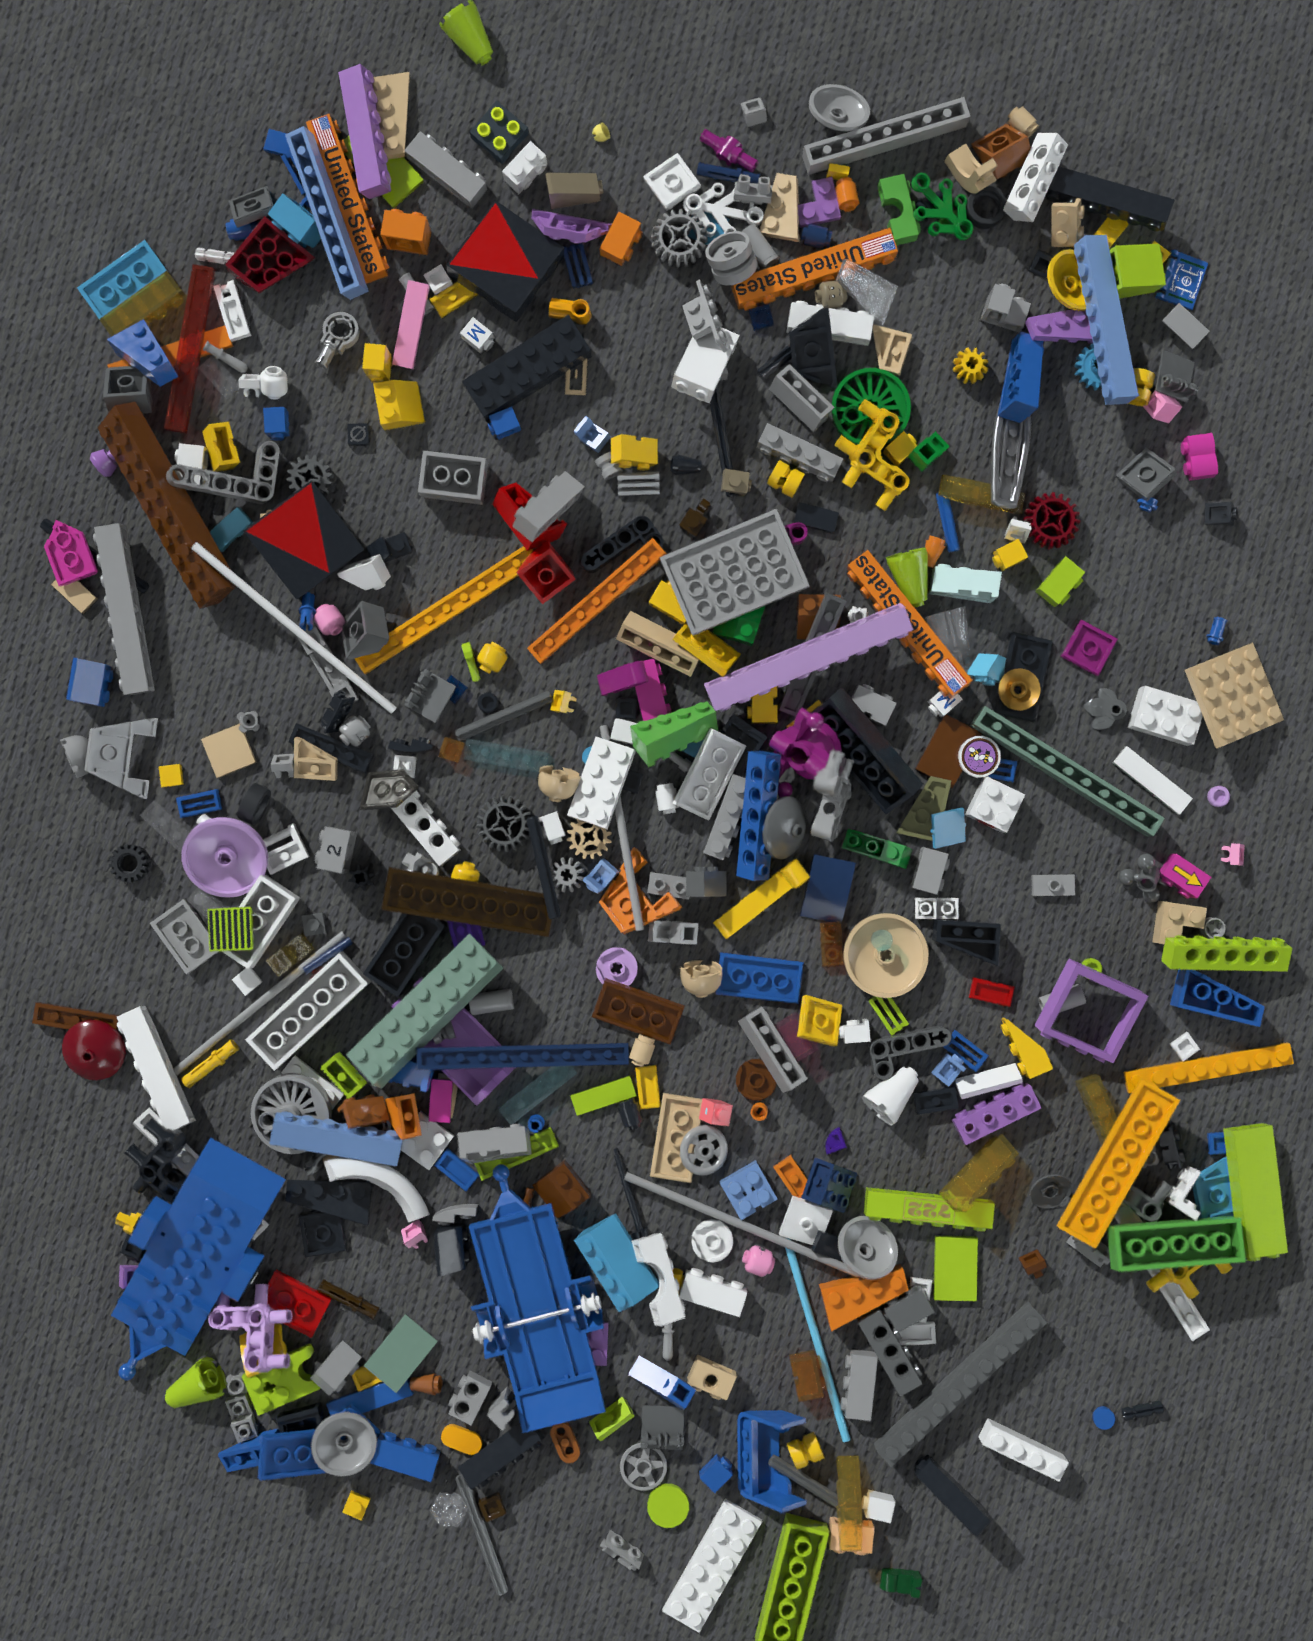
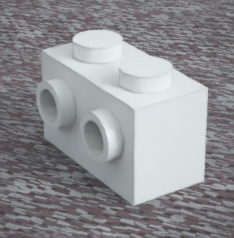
[502,141,547,194]

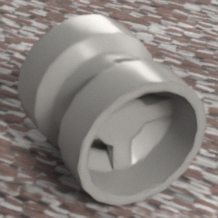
[595,452,623,480]
[1199,917,1226,939]

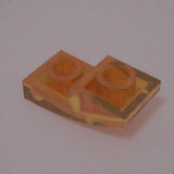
[820,922,844,967]

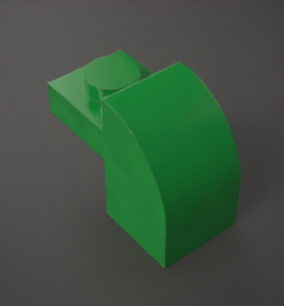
[908,431,950,472]

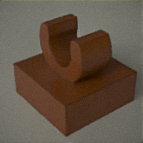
[1018,1249,1047,1279]

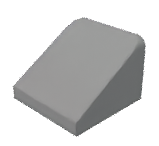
[740,98,767,127]

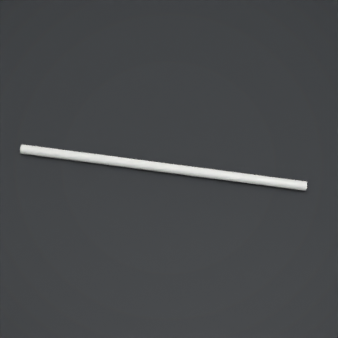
[191,542,397,714]

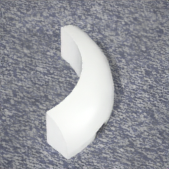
[324,1157,430,1222]

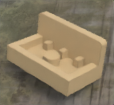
[1052,198,1084,247]

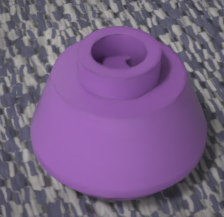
[90,449,117,477]

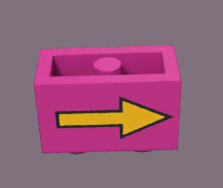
[1160,854,1211,899]

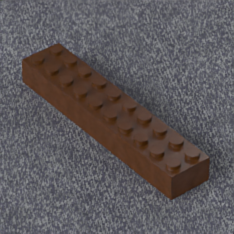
[98,402,236,609]

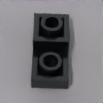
[388,737,435,753]

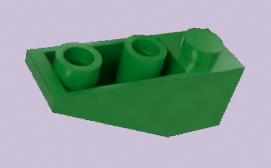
[842,828,913,869]

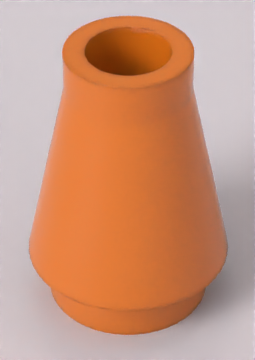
[925,535,946,568]

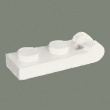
[214,280,251,342]

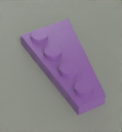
[1025,309,1093,343]

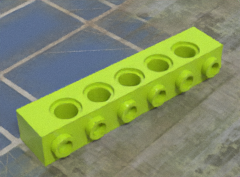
[1161,935,1292,972]

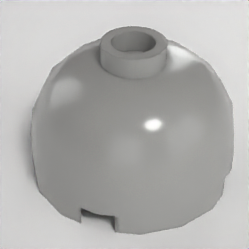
[60,735,88,778]

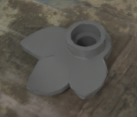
[1084,688,1127,730]
[304,1153,327,1176]

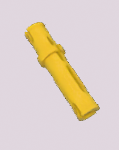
[181,1039,239,1089]

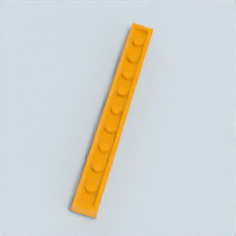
[354,546,533,674]

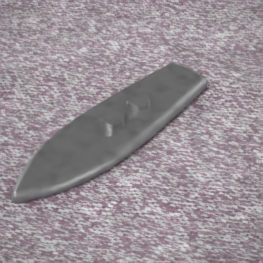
[991,403,1031,509]

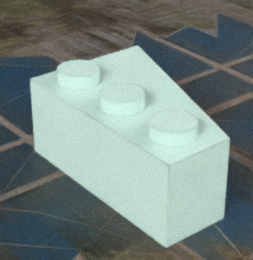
[929,564,1002,603]

